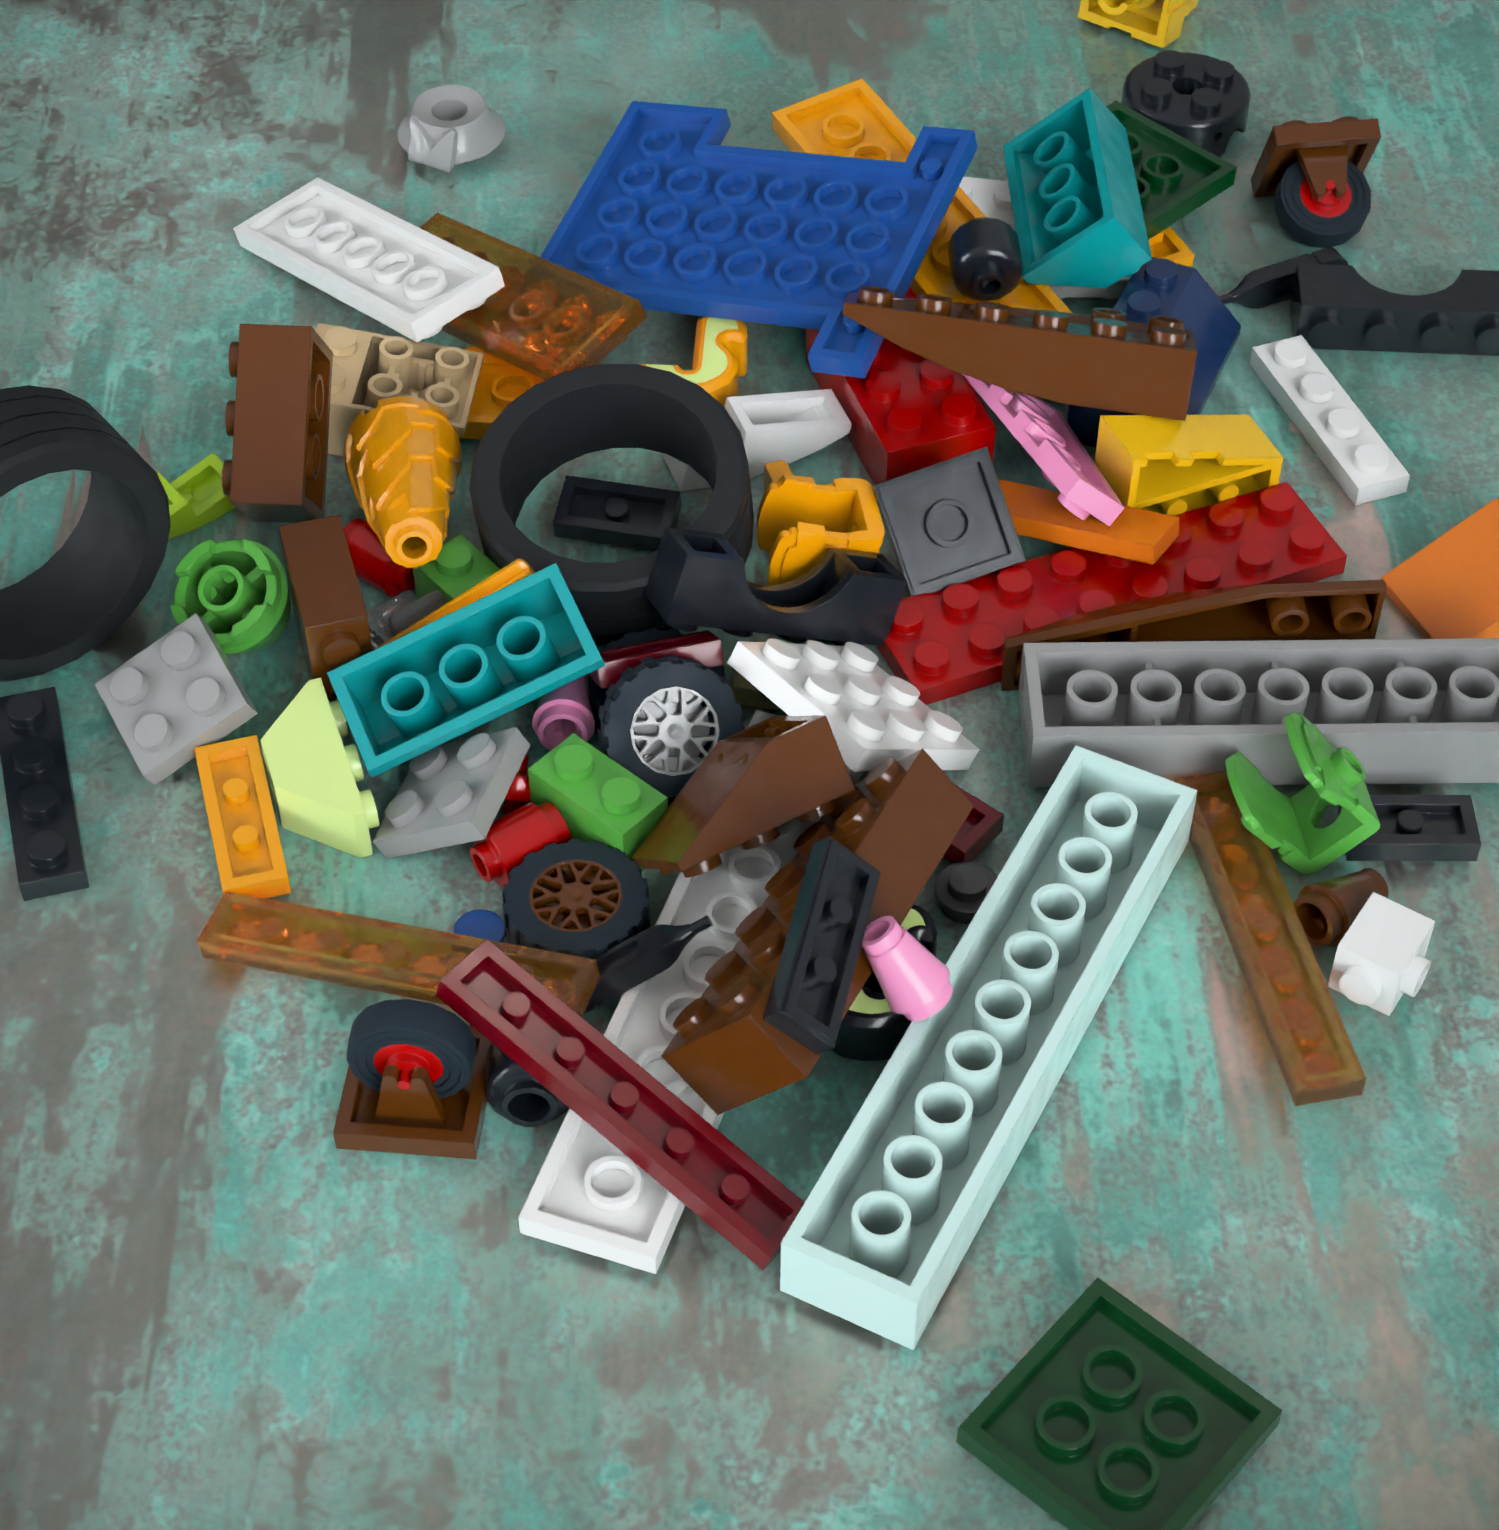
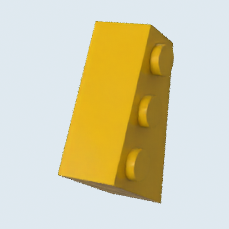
[1094,414,1284,516]

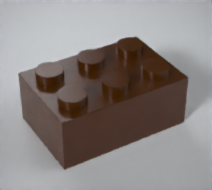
[222,324,333,523]

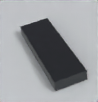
[763,836,881,1055]

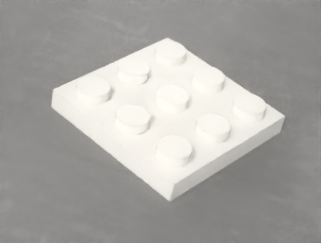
[727,638,980,771]

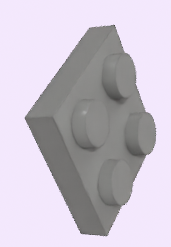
[95,613,258,785]
[373,727,530,859]

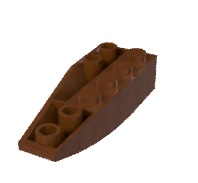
[843,286,1198,421]
[1000,580,1387,691]

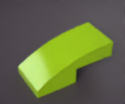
[157,452,236,539]

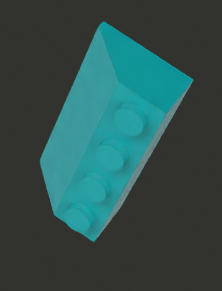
[1003,88,1152,288]
[327,563,605,777]

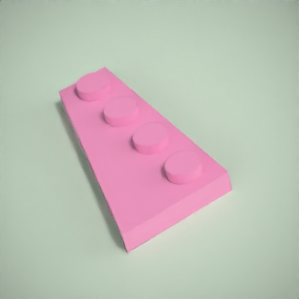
[962,374,1125,526]

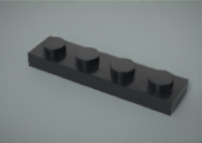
[0,687,90,901]

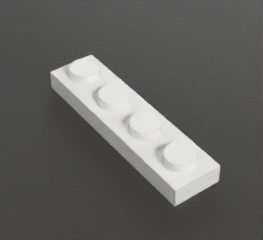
[1249,335,1410,506]

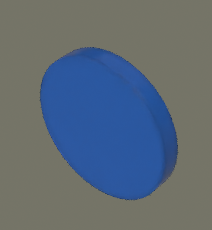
[454,909,505,953]

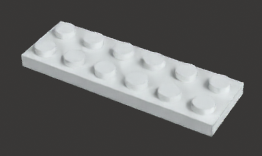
[233,177,505,342]

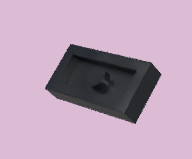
[553,475,682,551]
[1337,795,1482,861]

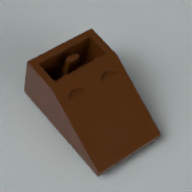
[631,715,855,878]

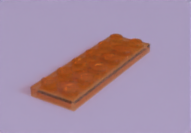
[420,213,647,380]

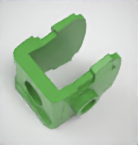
[1225,712,1380,874]

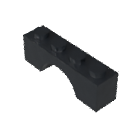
[1289,263,1499,356]
[645,527,907,646]

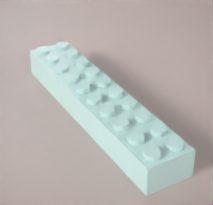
[780,745,1198,1350]

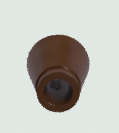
[1291,868,1389,946]

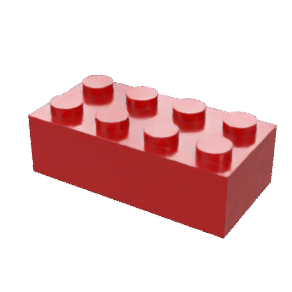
[806,287,996,485]

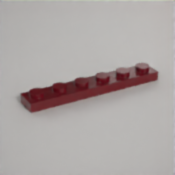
[436,939,805,1271]

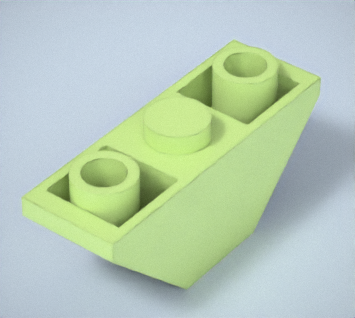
[260,677,380,858]

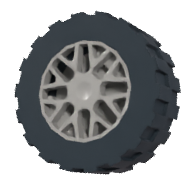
[598,654,745,798]

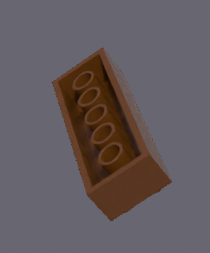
[661,748,974,1115]

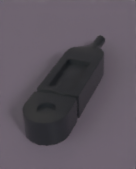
[1218,247,1348,309]
[547,915,713,1016]

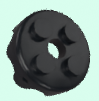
[1121,50,1251,157]

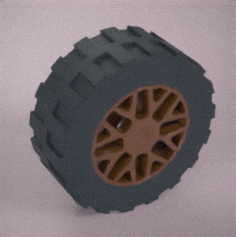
[502,839,650,982]

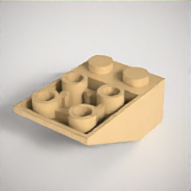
[315,323,484,457]

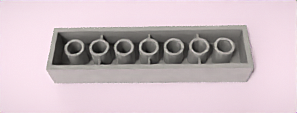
[1018,638,1499,788]

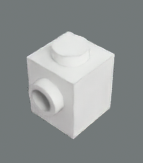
[1328,892,1435,1016]

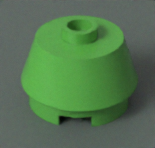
[170,539,291,654]

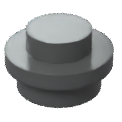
[935,862,997,924]

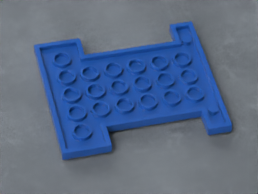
[504,101,978,378]

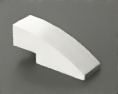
[662,389,852,491]

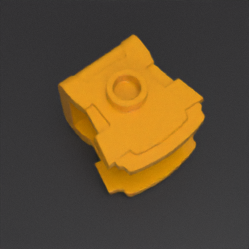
[756,475,885,585]

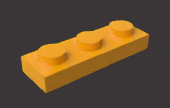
[194,735,291,907]

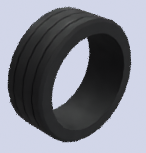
[469,364,754,645]
[0,385,171,682]

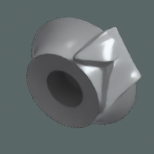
[398,84,505,174]

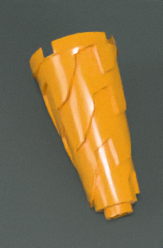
[344,396,462,569]

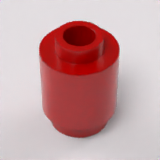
[343,519,415,597]
[470,801,572,888]

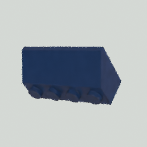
[1067,257,1241,447]

